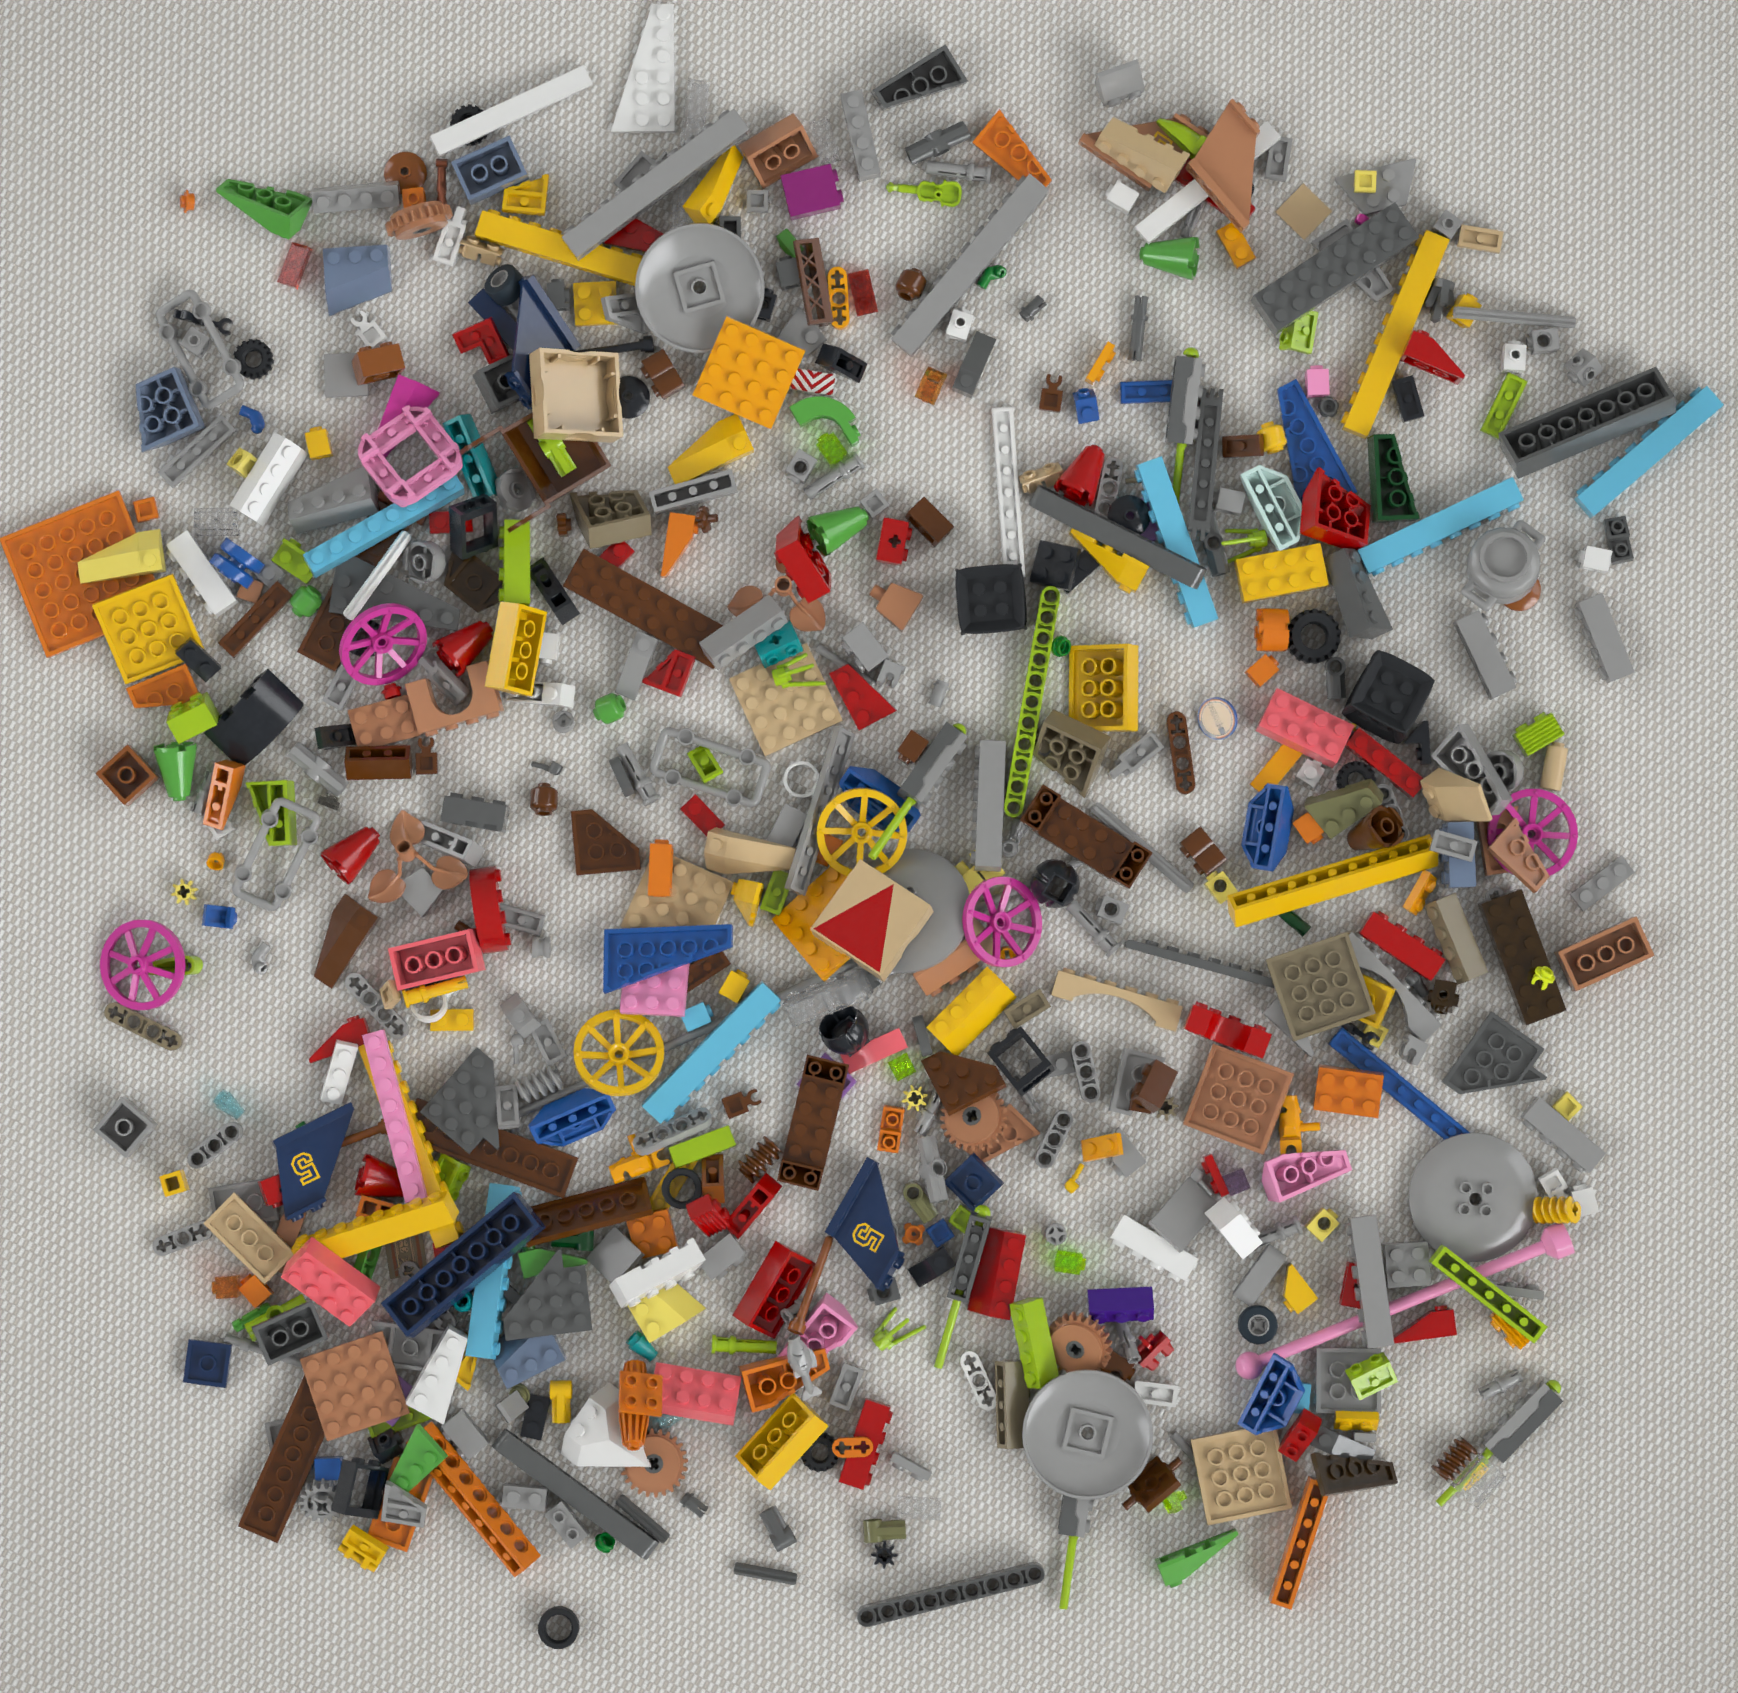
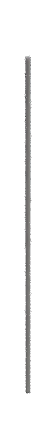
[519,859,1083,1117]

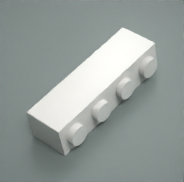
[166,530,239,617]
[1110,1214,1198,1282]

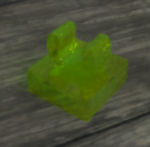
[888,1052,917,1082]
[1162,1490,1187,1514]

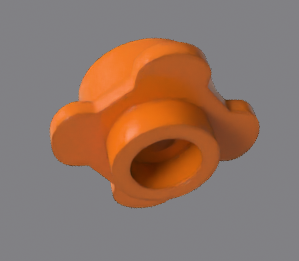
[180,190,195,213]
[902,1223,925,1246]

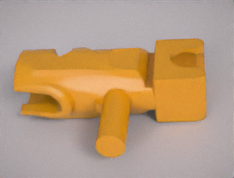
[1279,1095,1320,1155]
[608,1134,671,1184]

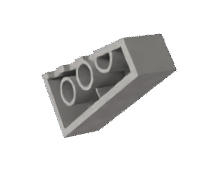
[287,466,379,534]
[1431,724,1513,816]

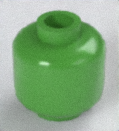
[290,585,322,617]
[593,693,627,724]

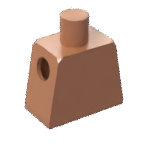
[869,583,923,632]

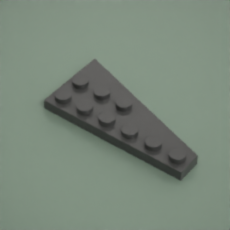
[329,556,461,631]

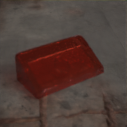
[277,242,312,290]

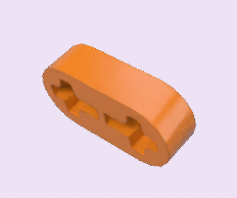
[832,1436,873,1458]

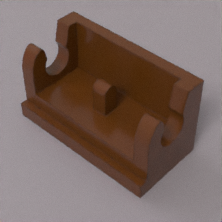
[905,497,954,547]

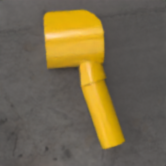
[1064,1163,1084,1193]

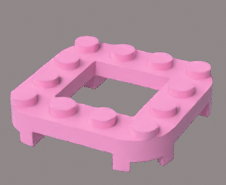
[358,405,463,507]

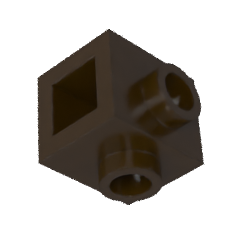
[1427,979,1460,1015]

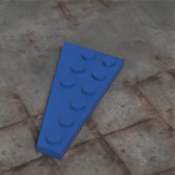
[1277,379,1357,503]

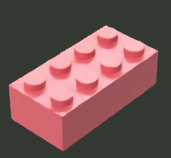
[1255,688,1355,768]
[388,928,486,991]
[281,1237,380,1327]
[654,1362,742,1426]

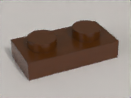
[1222,434,1264,458]

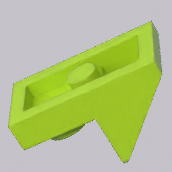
[687,746,723,783]

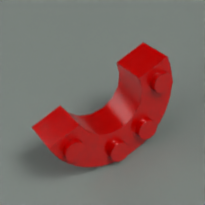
[469,865,512,954]
[1183,1001,1272,1059]

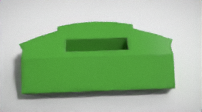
[776,228,804,258]

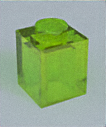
[816,432,848,468]
[1053,1249,1086,1275]

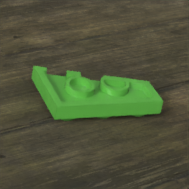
[389,1424,448,1492]

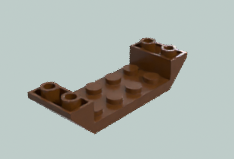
[1020,784,1153,889]
[777,1054,849,1191]

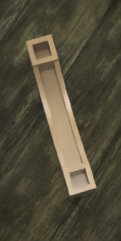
[1051,967,1183,1032]

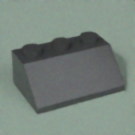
[252,1300,328,1366]

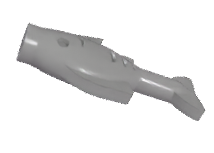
[787,1334,822,1401]

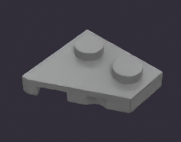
[601,293,650,334]
[381,1480,427,1528]

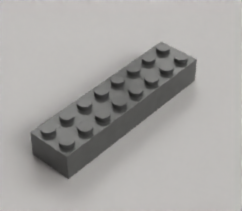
[1250,202,1419,336]
[1498,367,1676,479]

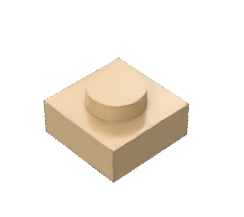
[380,980,401,1009]

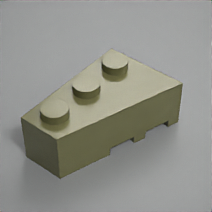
[1304,778,1384,839]

